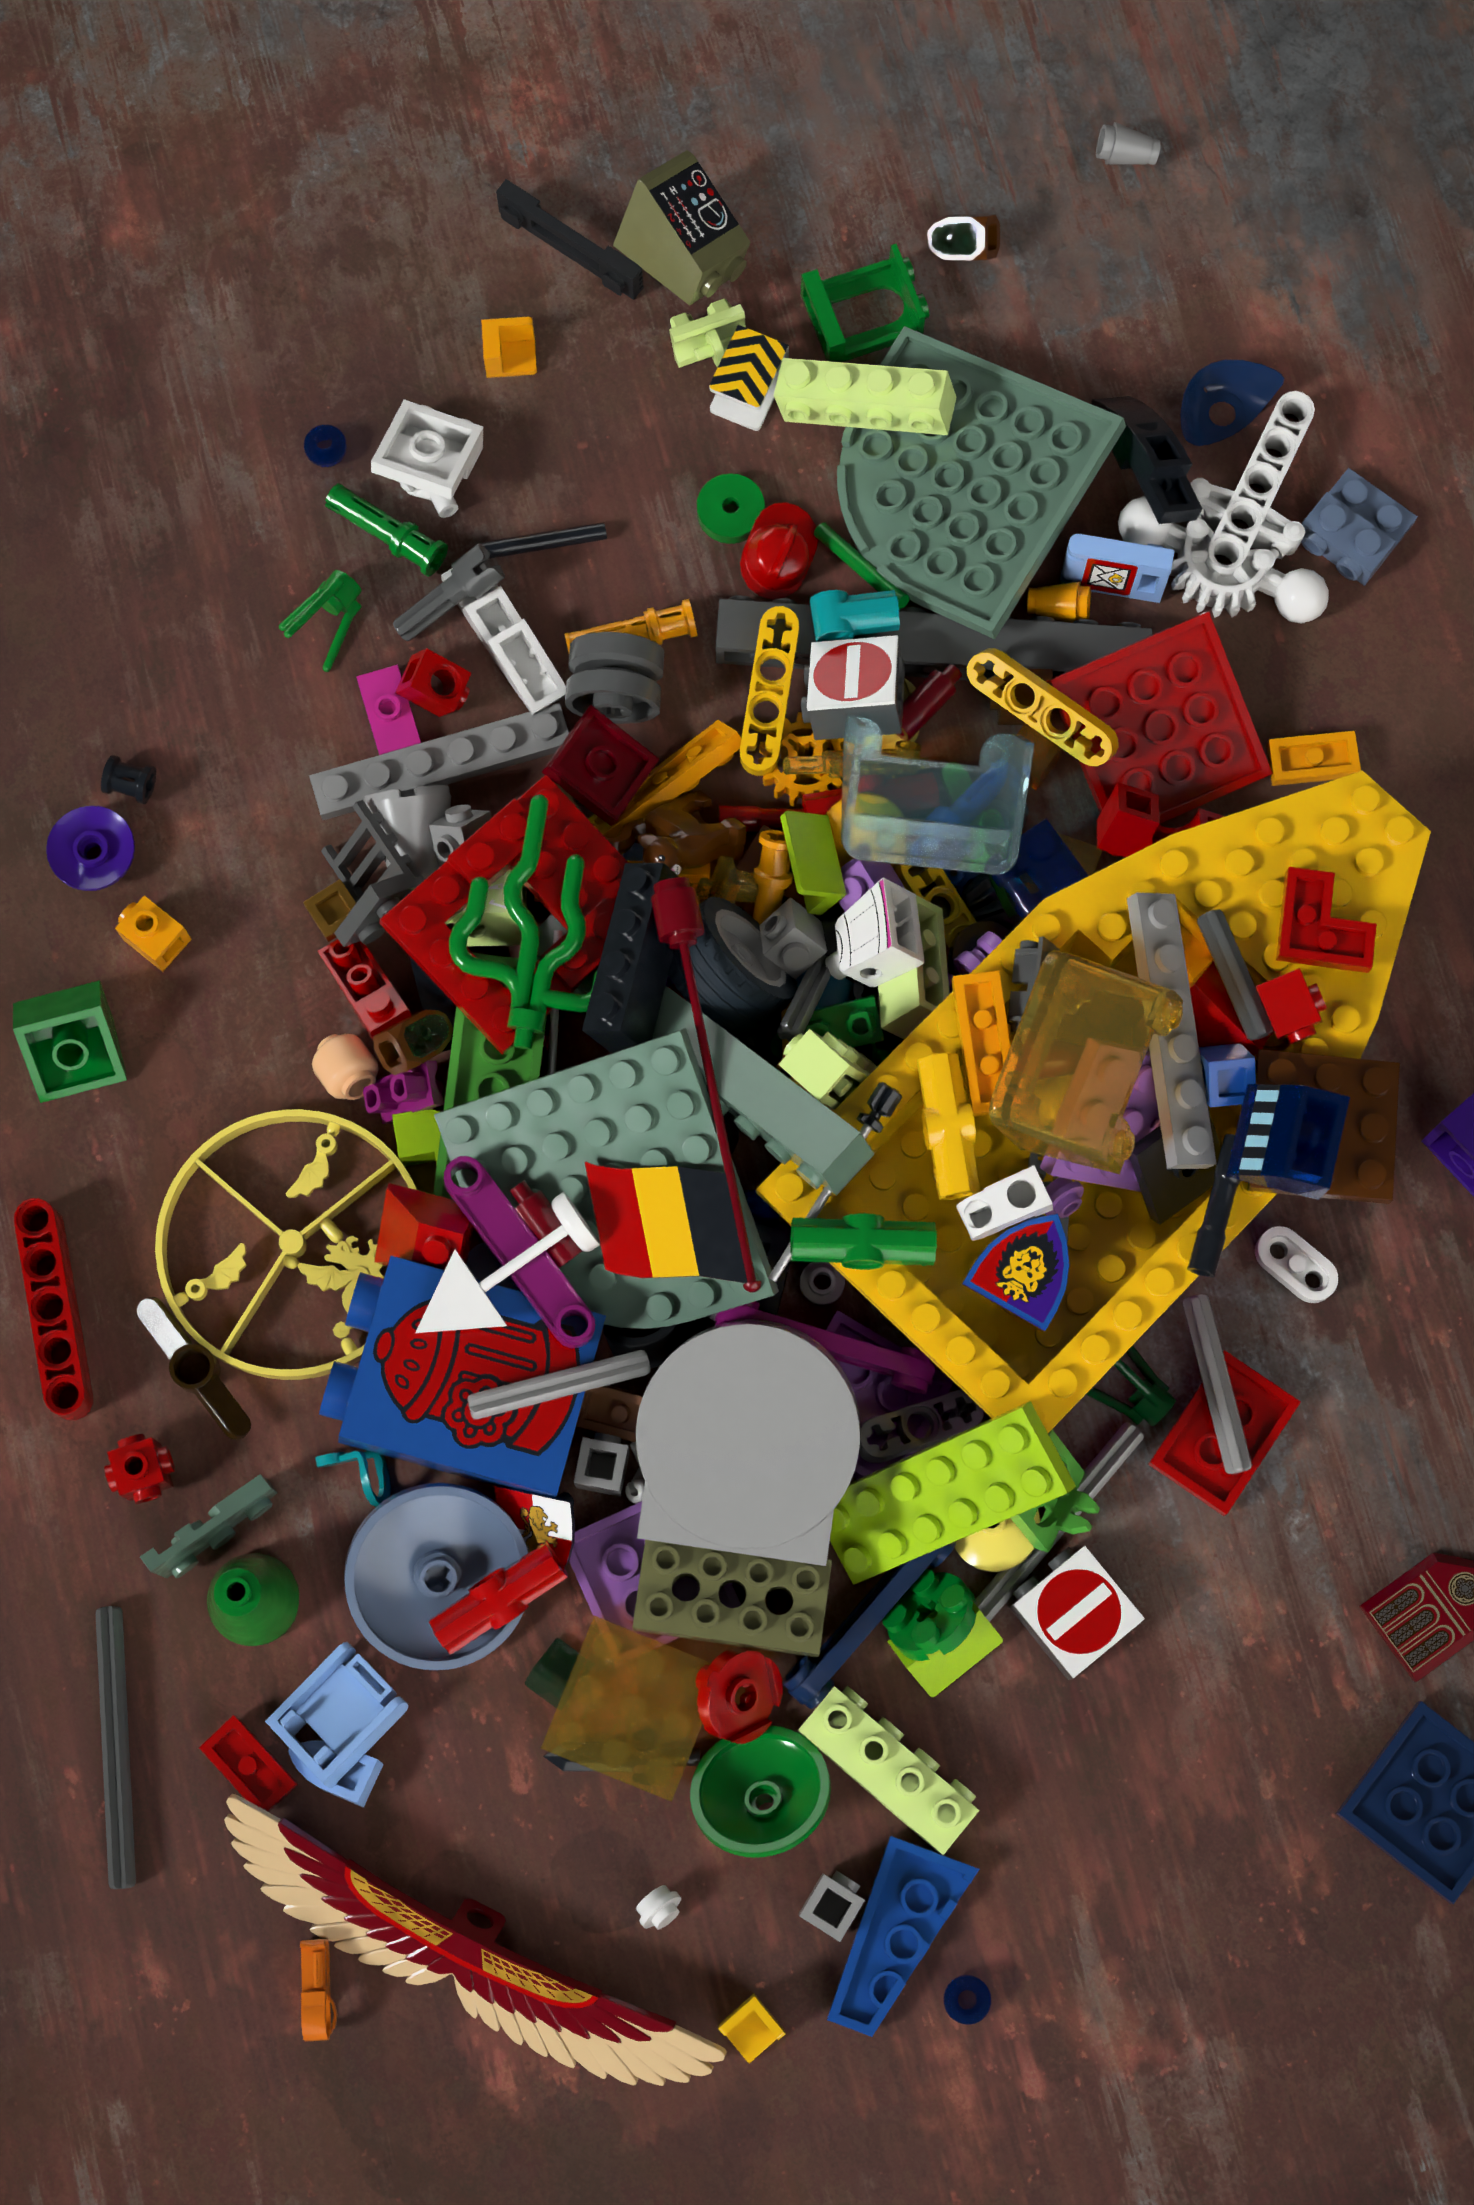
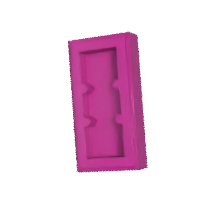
[356,665,421,755]

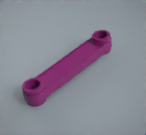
[444,1156,595,1348]
[715,1301,936,1394]

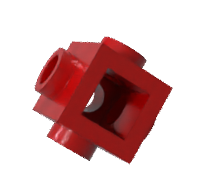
[104,1434,175,1504]

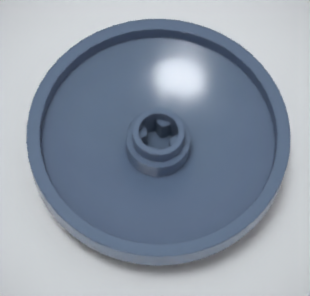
[344,1483,528,1670]

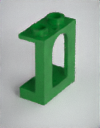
[800,243,929,362]

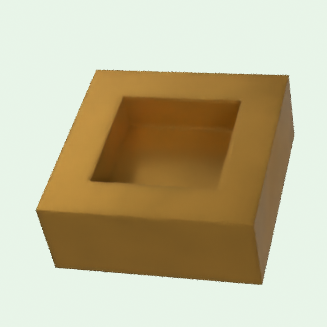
[303,879,356,942]

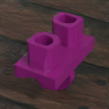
[363,1060,444,1124]

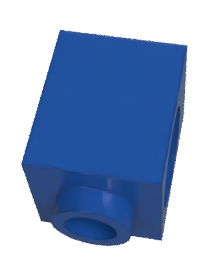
[1199,1043,1256,1107]

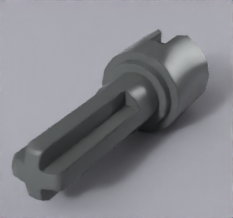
[393,543,505,641]

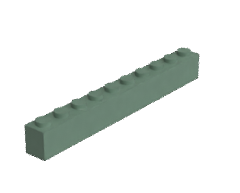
[536,914,875,1196]

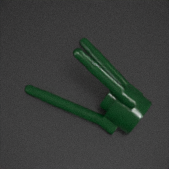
[1086,1345,1176,1427]

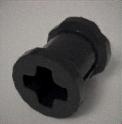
[101,755,156,804]

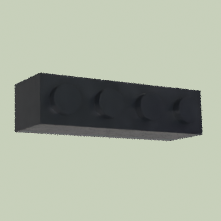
[582,863,679,1052]

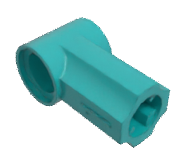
[810,590,900,642]

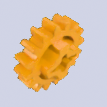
[758,712,852,807]

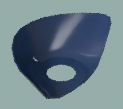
[1180,359,1284,446]

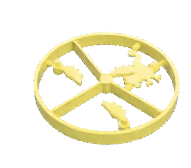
[155,1109,417,1380]

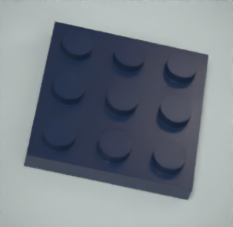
[1335,1701,1474,1904]

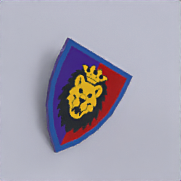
[962,1214,1069,1331]

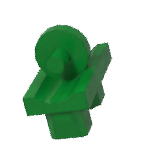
[803,995,885,1048]

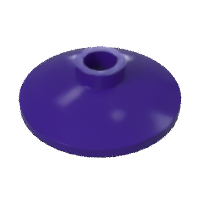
[46,806,135,891]

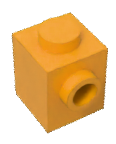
[115,895,192,972]

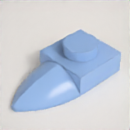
[288,1741,384,1808]

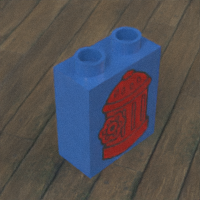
[319,1256,606,1497]

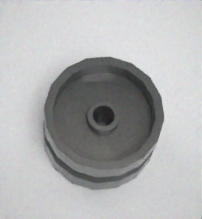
[565,632,665,724]

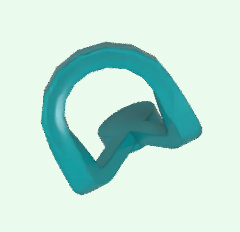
[315,1451,391,1507]

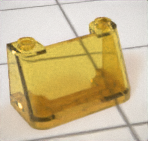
[989,950,1183,1174]

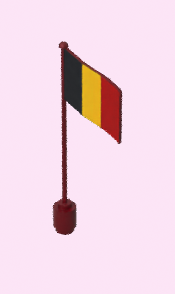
[584,877,761,1292]

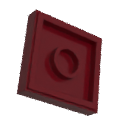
[542,705,659,826]

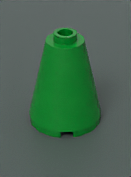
[207,1553,299,1646]

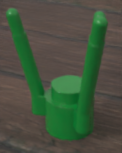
[279,570,362,672]

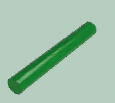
[814,523,910,610]

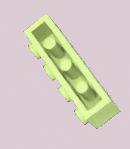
[773,358,957,435]
[778,1029,877,1110]
[798,1686,980,1855]

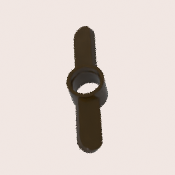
[137,1297,251,1440]

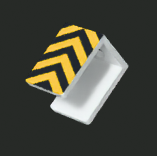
[709,325,789,431]

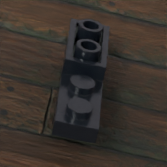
[1090,396,1202,524]

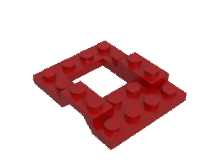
[379,775,629,1055]

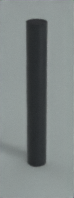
[481,522,607,559]

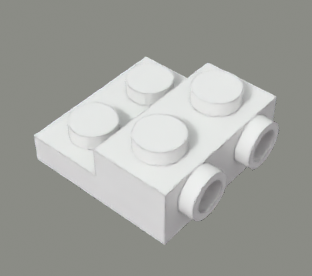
[371,400,483,500]

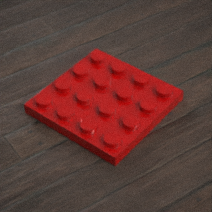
[1047,611,1273,823]

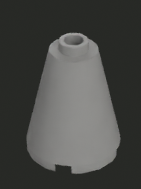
[364,785,451,879]

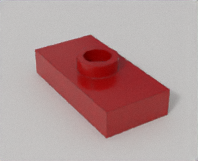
[199,1715,298,1812]

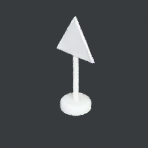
[415,1191,600,1333]

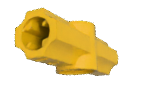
[917,1052,980,1200]

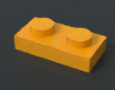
[1266,731,1361,786]

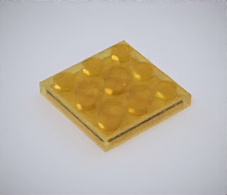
[541,1616,711,1802]

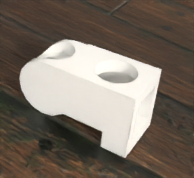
[956,1165,1053,1241]

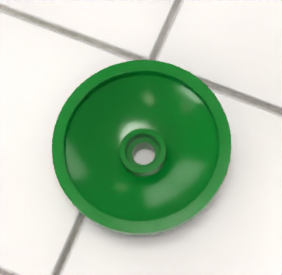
[690,1726,831,1858]

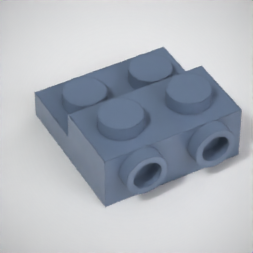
[1301,468,1418,586]

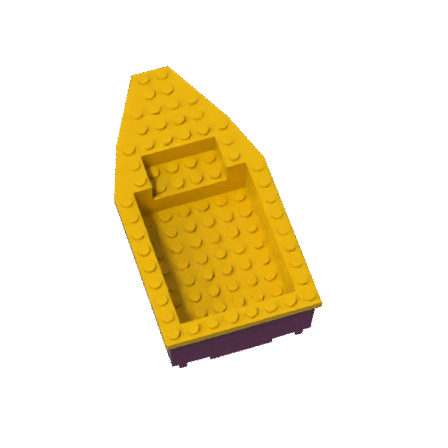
[756,770,1431,1433]

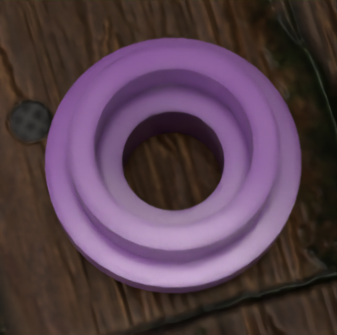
[1045,1177,1084,1218]

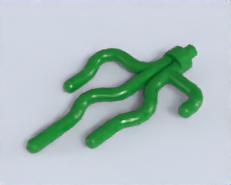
[449,794,597,1049]

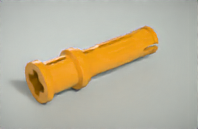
[564,599,697,652]
[753,830,793,924]

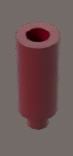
[896,664,962,741]
[510,1180,583,1268]

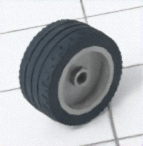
[668,897,798,1038]

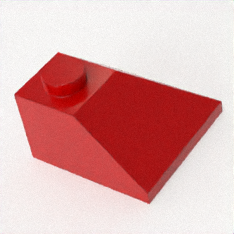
[374,1183,473,1270]

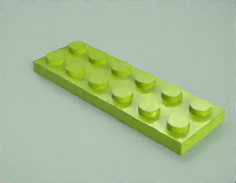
[830,1401,1076,1585]

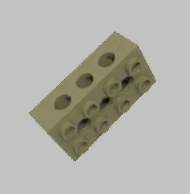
[632,1540,832,1657]

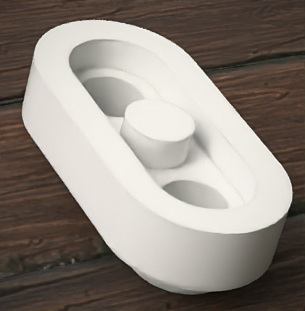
[1255,1226,1338,1303]

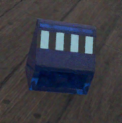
[1226,1084,1350,1200]

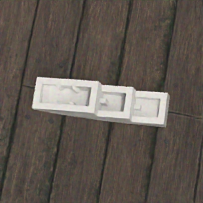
[441,563,566,715]

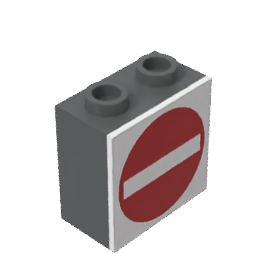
[801,635,905,740]
[1009,1546,1145,1680]

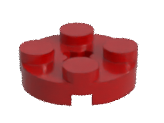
[696,1647,783,1744]

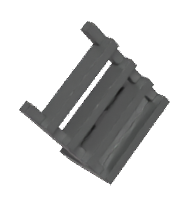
[321,800,425,947]

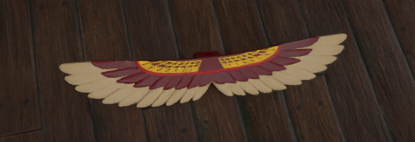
[224,1794,727,2086]

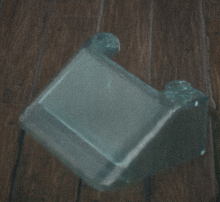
[841,715,1034,874]

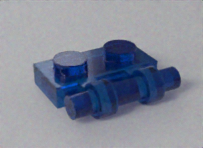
[985,818,1088,920]

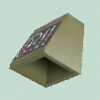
[613,150,751,306]

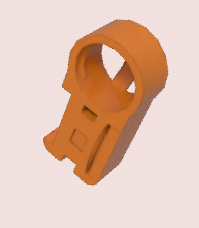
[300,1939,338,2042]

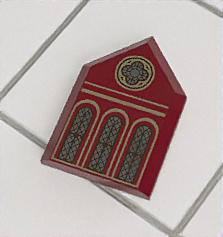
[1359,1553,1474,1683]

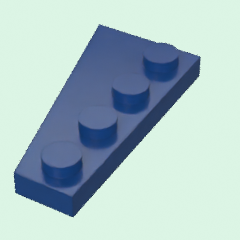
[827,1836,980,2037]

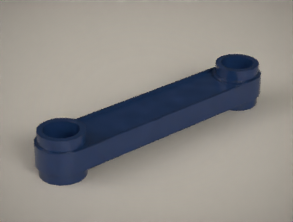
[782,1541,956,1709]

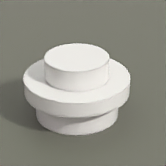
[636,1885,681,1930]

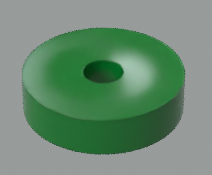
[697,473,765,544]

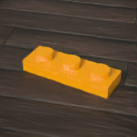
[951,970,1020,1116]

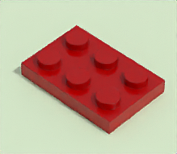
[1148,1350,1301,1516]

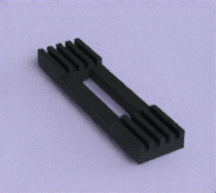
[496,179,644,300]

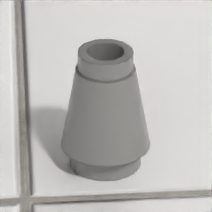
[1096,122,1160,165]

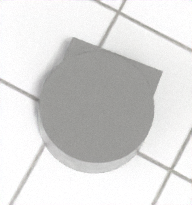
[636,1319,860,1566]

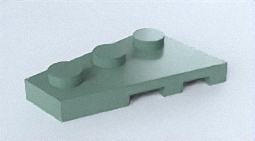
[140,1474,278,1579]

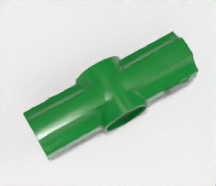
[790,1213,937,1270]

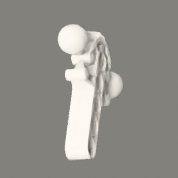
[1118,391,1329,624]

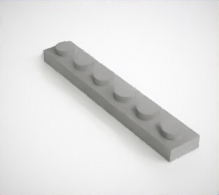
[309,703,569,820]
[1127,892,1217,1169]

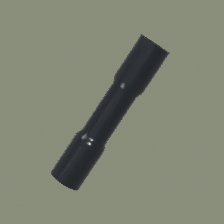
[1187,1134,1246,1278]

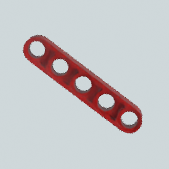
[14,1198,93,1420]

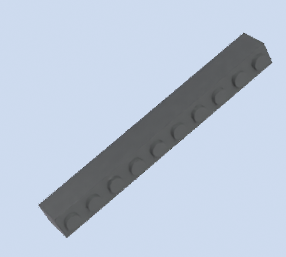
[716,595,1152,681]

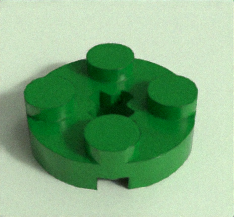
[882,1569,976,1661]

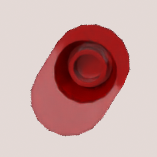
[740,502,818,600]

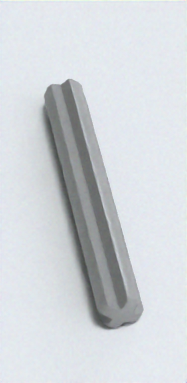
[1182,1294,1252,1474]
[467,1350,650,1419]

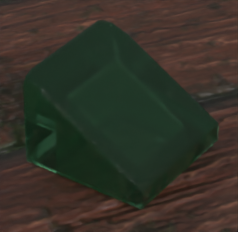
[525,1637,594,1710]

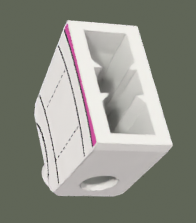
[825,877,925,987]

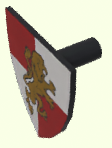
[494,1484,575,1568]

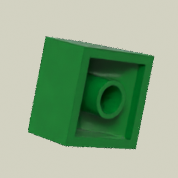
[13,980,127,1103]

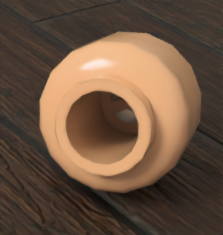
[312,1034,379,1100]

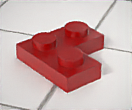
[1276,867,1377,973]

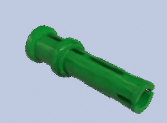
[325,483,448,577]

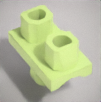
[669,298,746,368]

